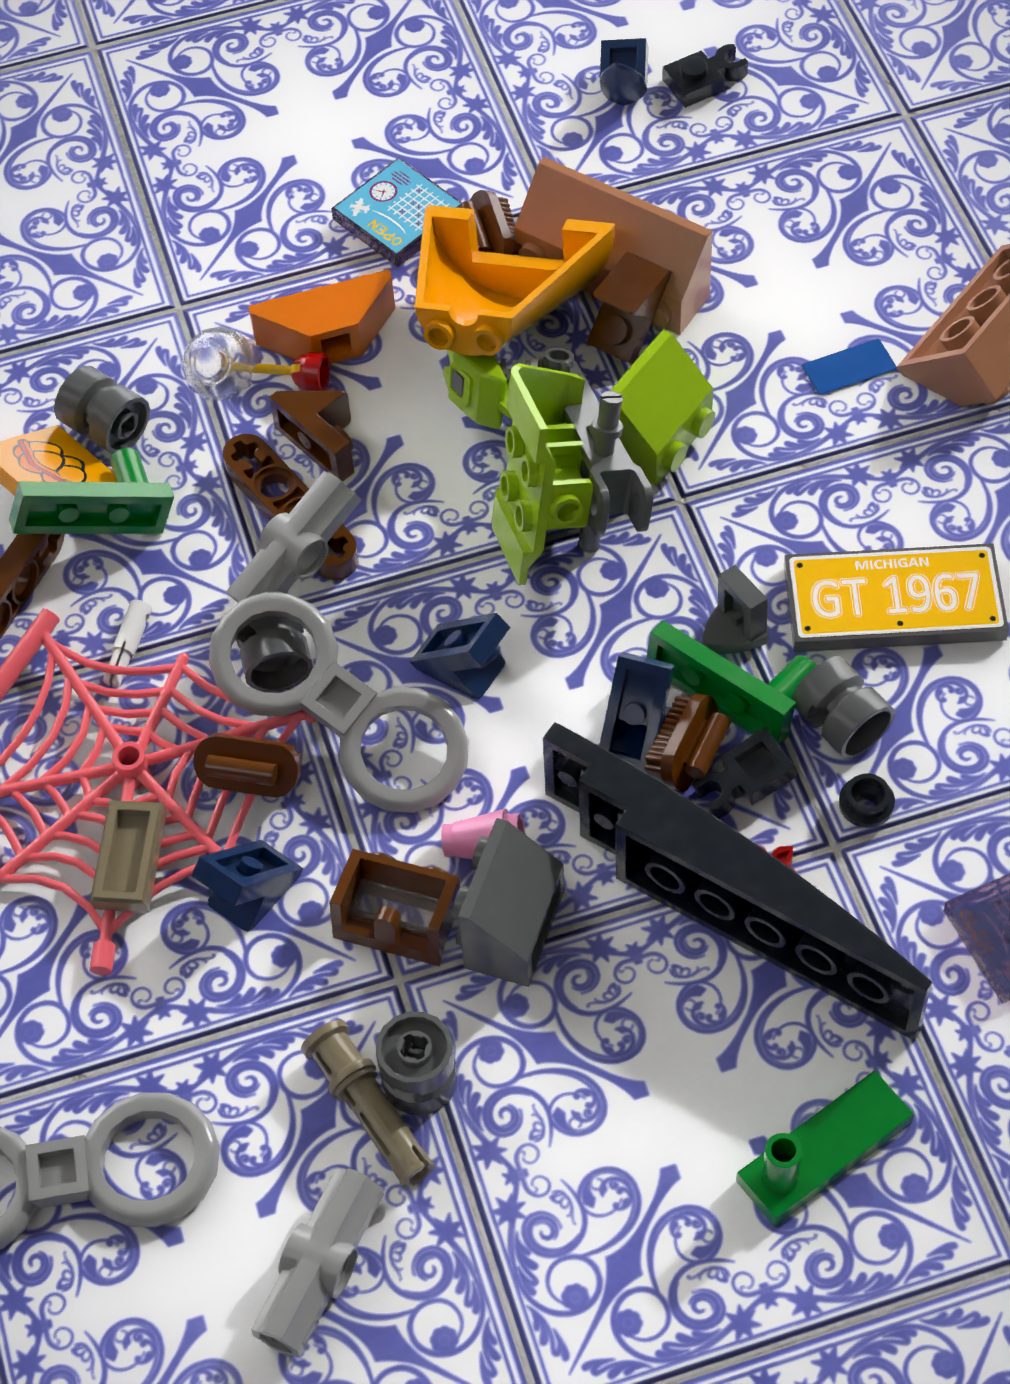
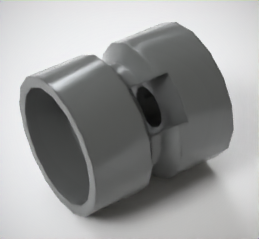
[54,366,150,455]
[236,592,313,692]
[791,656,895,759]
[376,1012,457,1115]

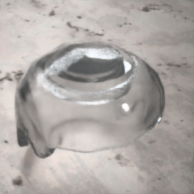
[182,326,261,402]

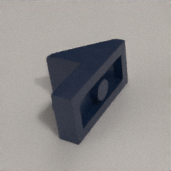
[410,613,511,699]
[599,652,675,772]
[191,840,303,932]

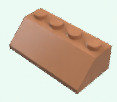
[514,157,713,335]
[897,244,1010,407]

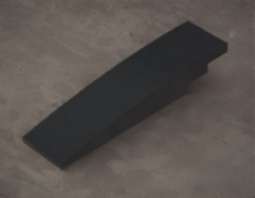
[543,722,932,1041]

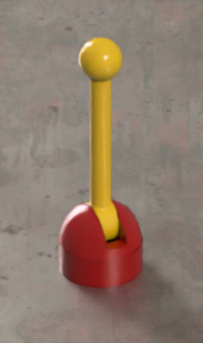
[212,352,330,391]

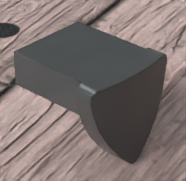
[703,565,768,654]

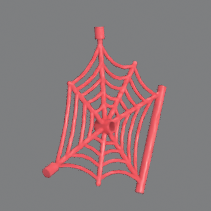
[0,608,317,975]

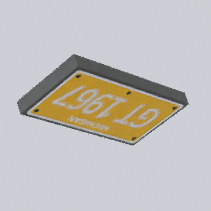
[784,543,1009,652]

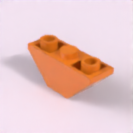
[248,269,396,364]

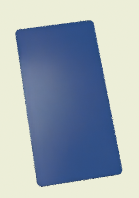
[802,339,897,395]

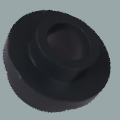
[839,773,895,828]

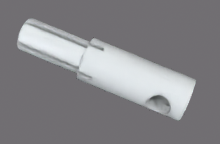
[103,600,152,688]

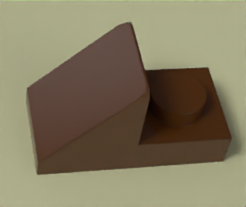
[586,252,672,363]
[269,390,355,482]

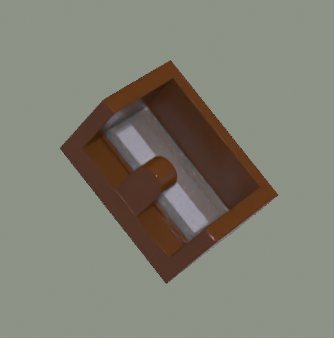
[329,849,460,967]

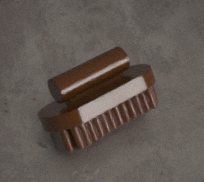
[457,190,522,255]
[644,694,731,792]
[193,733,301,798]

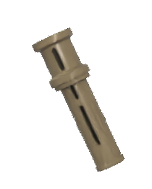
[301,1019,435,1188]

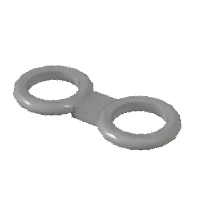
[209,592,469,813]
[0,1092,220,1250]

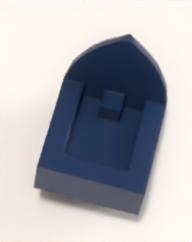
[599,38,649,106]

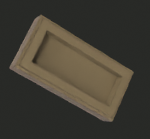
[90,800,167,912]

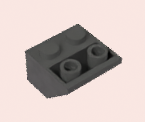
[452,818,565,987]

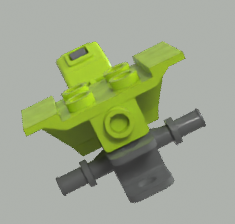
[443,347,653,585]

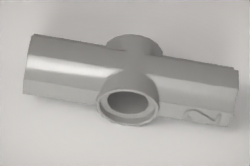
[226,471,361,603]
[251,1167,384,1358]

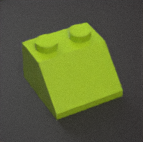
[610,329,716,486]

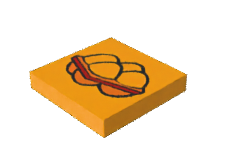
[0,425,116,496]

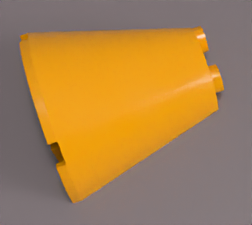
[414,205,615,356]

